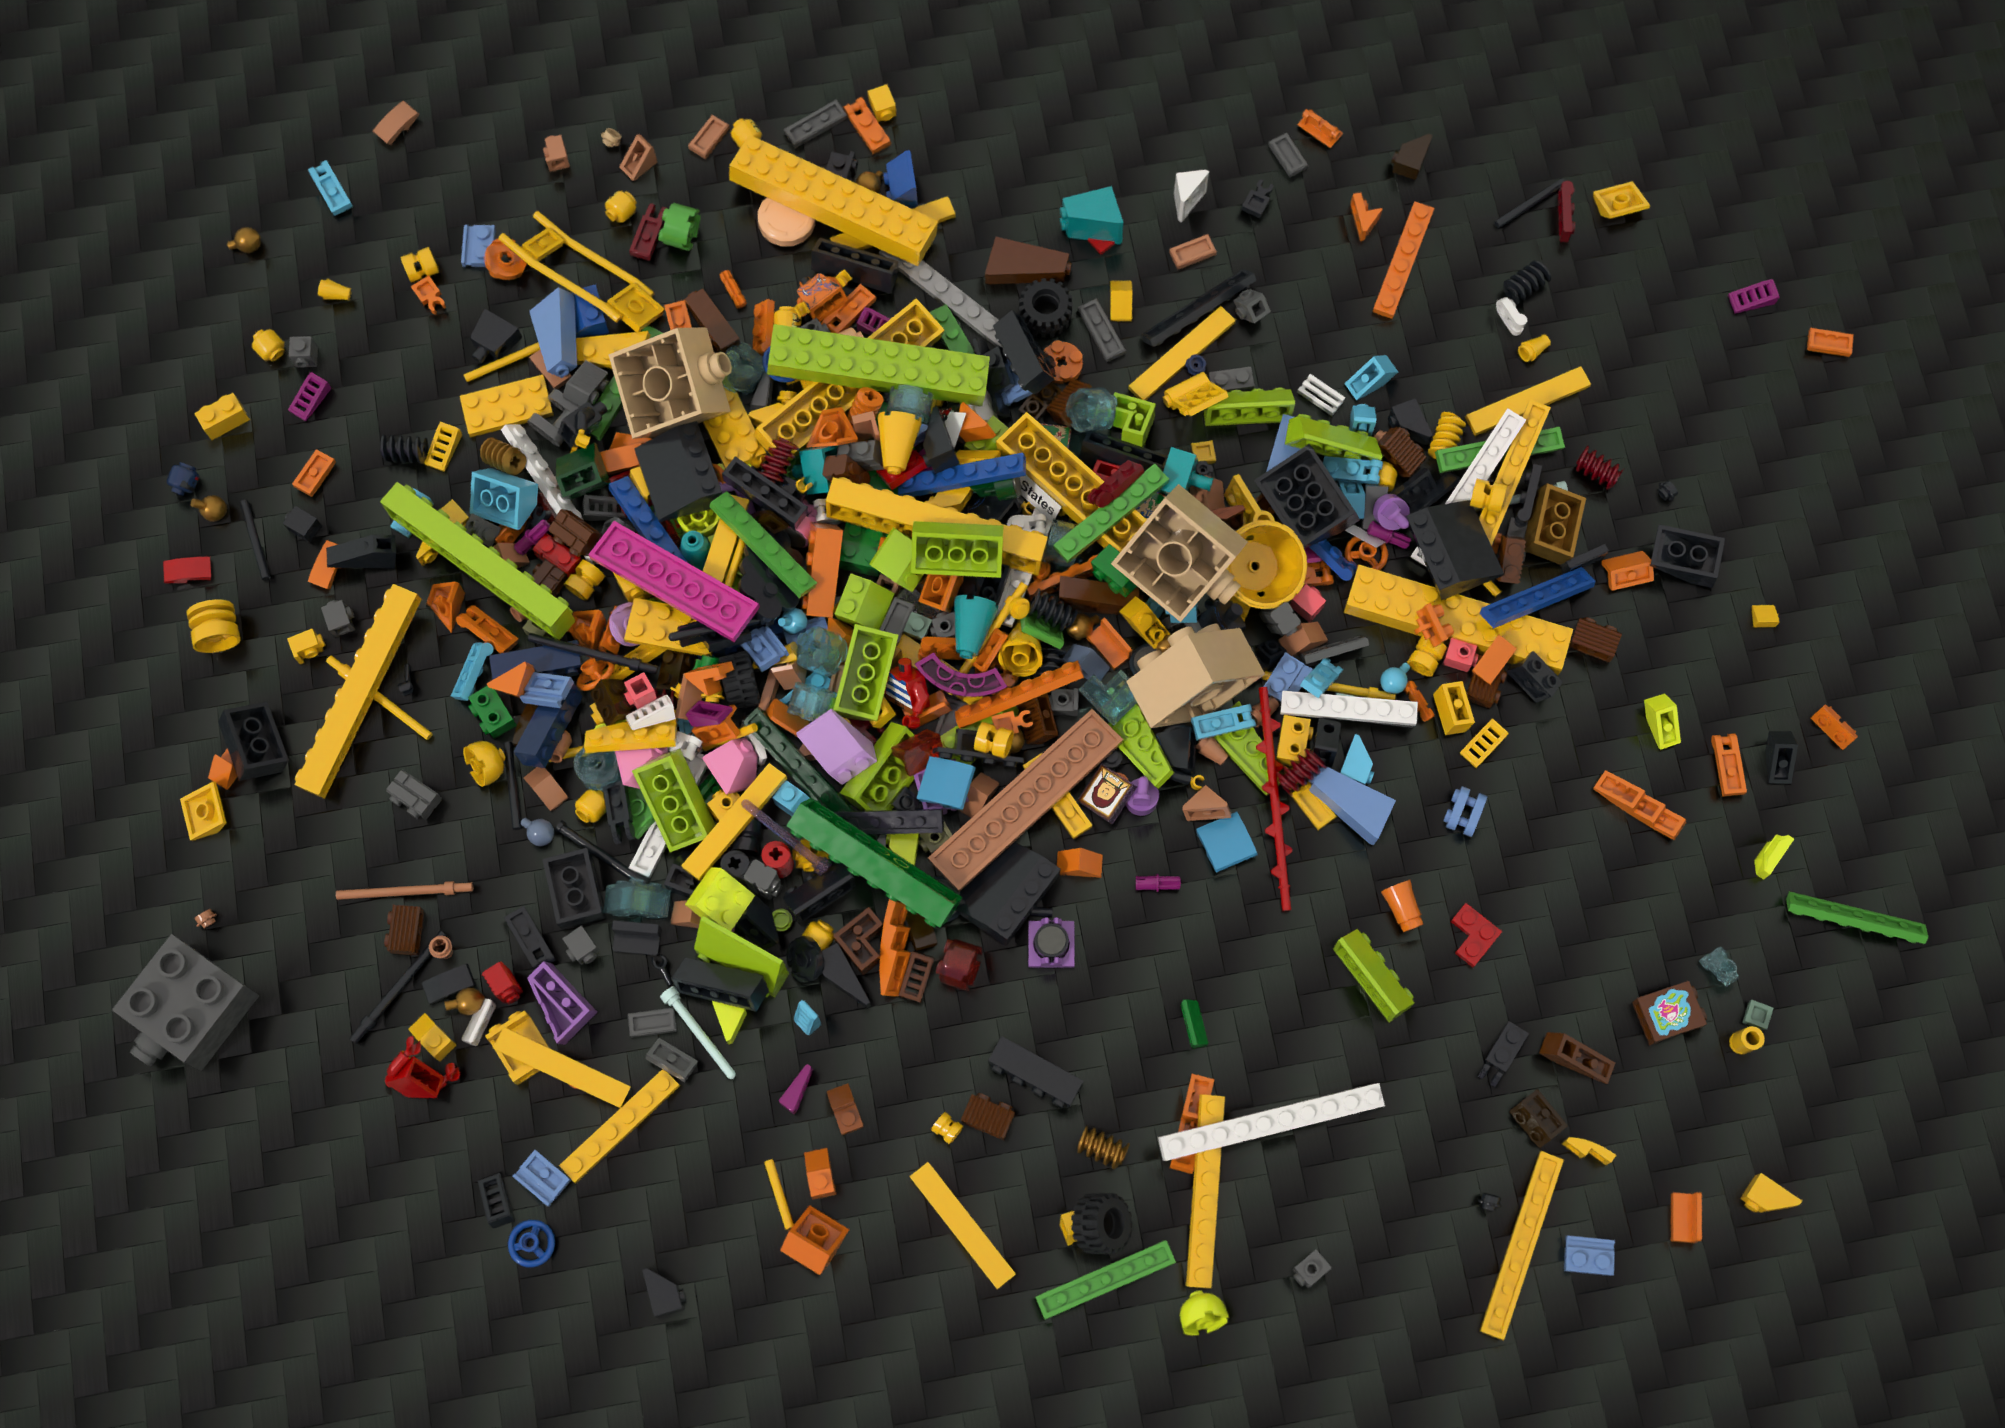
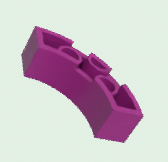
[915,652,1007,697]

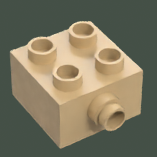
[608,328,732,439]
[1111,484,1248,622]
[1126,624,1265,728]

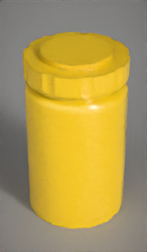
[1729,1026,1765,1054]

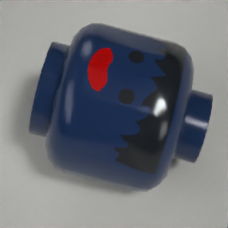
[166,462,200,496]

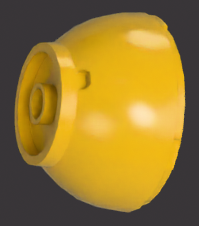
[1226,520,1307,609]

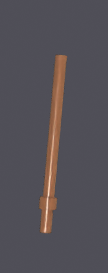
[336,881,473,900]

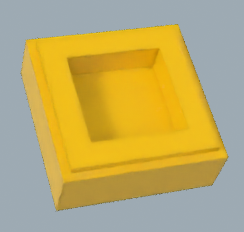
[1191,440,1216,464]

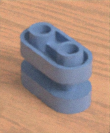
[1443,786,1488,837]

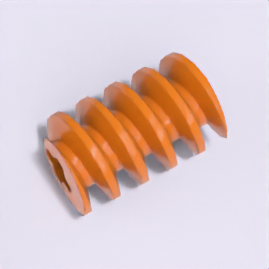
[847,387,884,428]

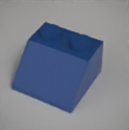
[883,150,918,209]
[572,284,609,338]

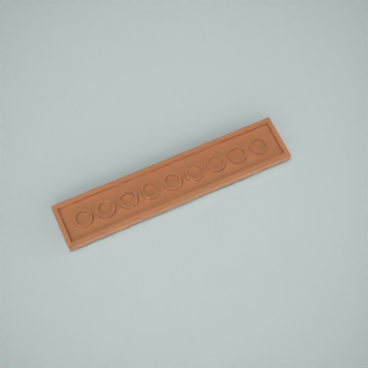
[928,709,1123,892]

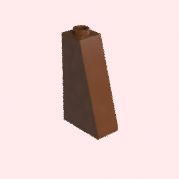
[985,237,1072,284]
[685,288,744,364]
[1059,576,1143,615]

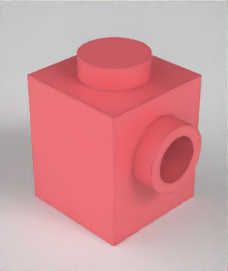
[1290,584,1326,622]
[1442,638,1479,672]
[624,672,657,709]

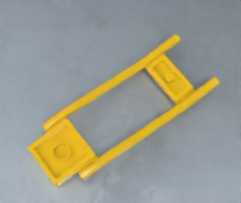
[498,211,665,333]

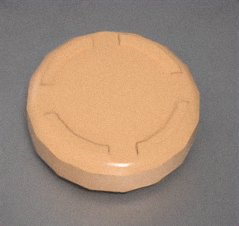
[758,198,815,246]

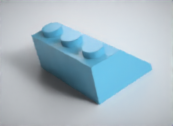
[470,468,538,530]

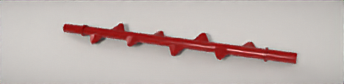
[1256,687,1292,911]

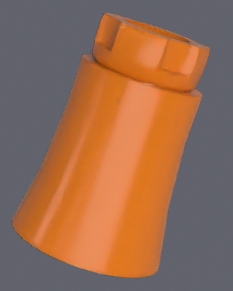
[1381,880,1423,932]

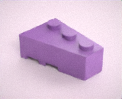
[527,961,597,1045]

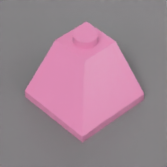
[702,737,758,794]
[615,747,668,789]

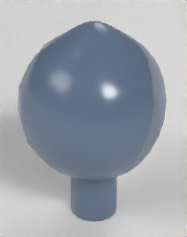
[521,818,554,846]

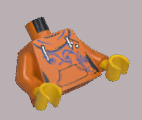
[794,270,852,322]

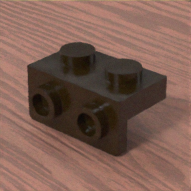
[656,650,698,693]
[591,679,637,726]

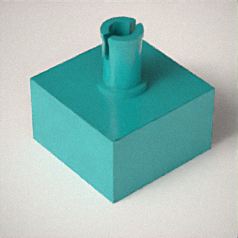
[792,445,838,495]
[1159,447,1214,495]

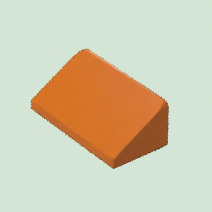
[973,628,1008,673]
[1472,635,1517,685]
[765,699,809,737]

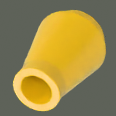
[318,279,351,301]
[1518,335,1551,362]

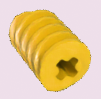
[1428,412,1466,460]

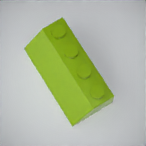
[1204,388,1295,426]
[1285,414,1382,460]
[911,521,1003,578]
[833,624,899,721]
[840,722,931,811]
[632,748,716,852]
[1333,929,1414,1023]

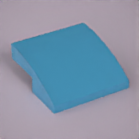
[917,756,976,810]
[1196,812,1257,872]

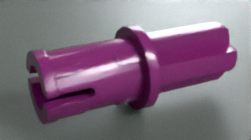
[514,519,550,555]
[1367,521,1411,549]
[1136,874,1181,892]

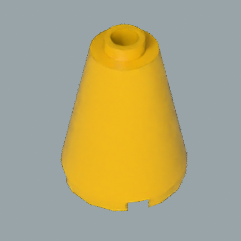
[878,411,922,475]
[998,620,1043,677]

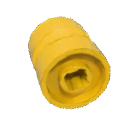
[401,247,439,283]
[1470,478,1507,513]
[564,559,605,601]
[1407,635,1447,677]
[974,722,1014,759]

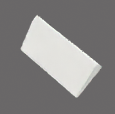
[462,999,496,1046]

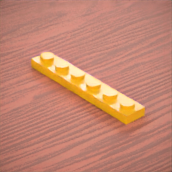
[559,1069,680,1183]

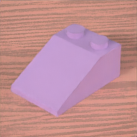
[796,708,877,785]

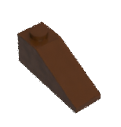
[1539,1032,1615,1084]

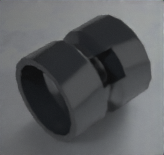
[730,819,762,856]

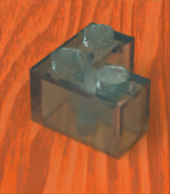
[1078,670,1137,725]
[603,878,671,919]

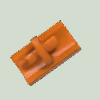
[1414,603,1454,648]

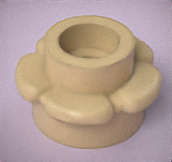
[601,128,621,147]

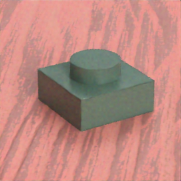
[903,612,932,640]
[1742,1000,1774,1031]

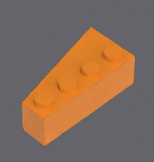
[801,522,843,618]

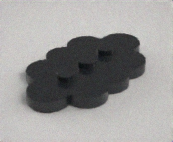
[738,530,805,622]

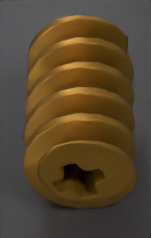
[480,437,526,475]
[1078,1124,1130,1169]

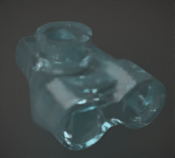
[1699,946,1739,986]

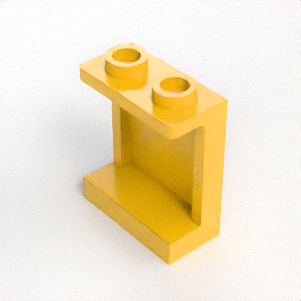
[485,1011,550,1085]

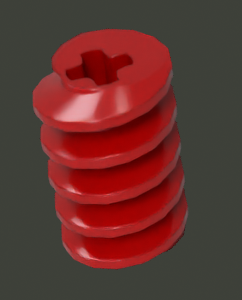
[761,841,794,878]

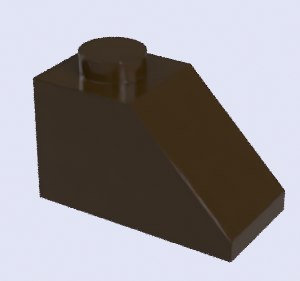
[1391,134,1433,180]

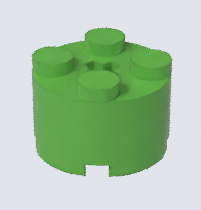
[659,203,701,251]

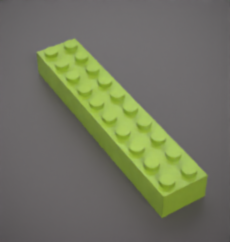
[767,324,990,406]
[380,482,575,640]

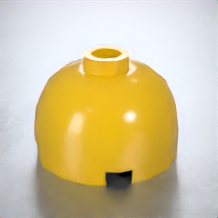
[463,741,506,787]

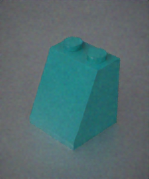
[1060,186,1123,244]

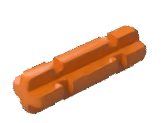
[720,270,747,309]
[1404,680,1434,722]

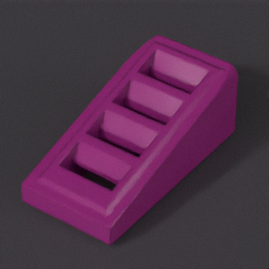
[1728,279,1779,314]
[857,307,890,335]
[288,372,332,421]
[686,700,733,727]
[779,1064,813,1115]

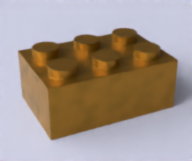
[1524,483,1586,565]

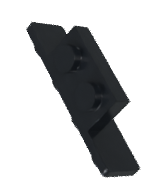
[972,337,1015,418]
[1391,468,1461,531]
[677,621,759,652]
[932,728,1024,768]

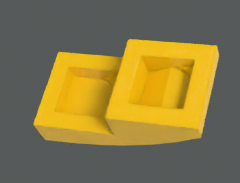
[1562,1137,1616,1165]

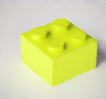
[685,867,755,931]

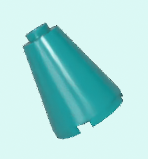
[679,531,711,571]
[954,595,999,659]

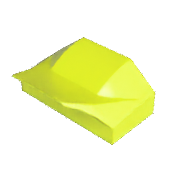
[1754,834,1794,880]

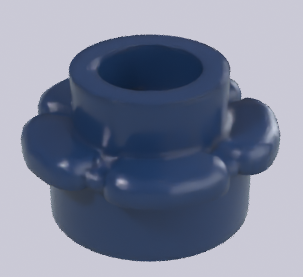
[1185,354,1206,375]

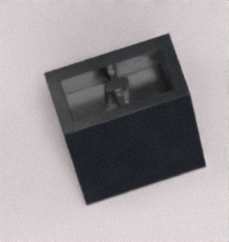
[957,564,1011,606]
[664,848,721,898]

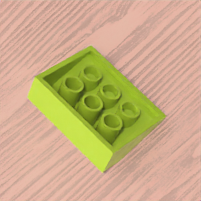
[694,916,789,998]

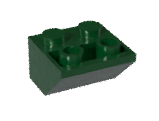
[556,443,611,500]

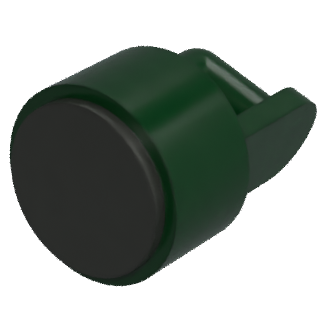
[969,477,1021,501]

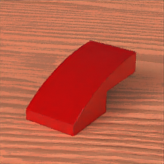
[163,557,211,583]

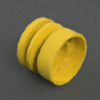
[187,599,240,653]

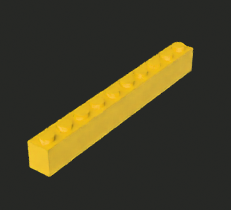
[294,584,422,799]

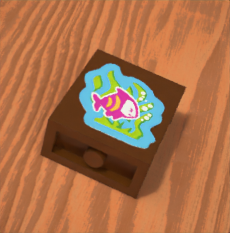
[1632,981,1707,1045]

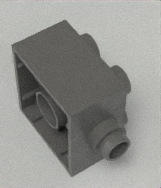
[112,934,260,1071]

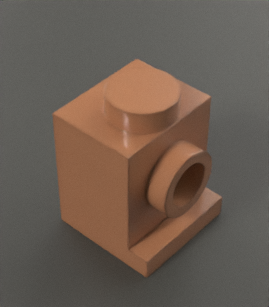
[543,135,570,172]

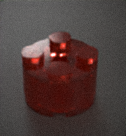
[936,939,982,991]

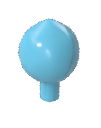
[778,608,807,634]
[1380,662,1410,694]

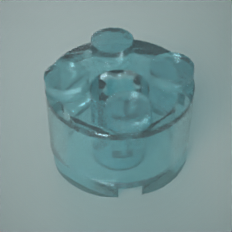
[722,342,765,394]
[886,385,933,424]
[1066,387,1117,432]
[1043,518,1079,567]
[797,626,848,676]
[787,682,837,721]
[574,746,621,791]

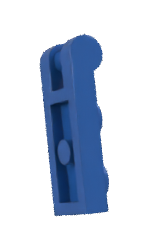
[1310,539,1358,581]

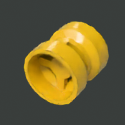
[931,1112,964,1145]

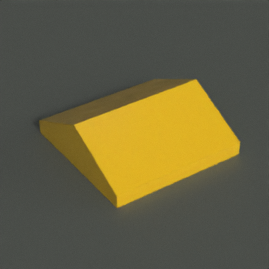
[1593,181,1650,219]
[180,782,226,841]

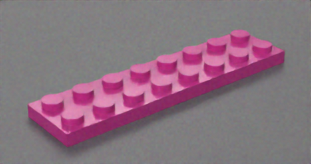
[589,521,760,642]

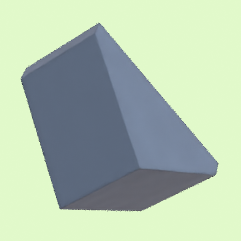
[1063,644,1110,686]

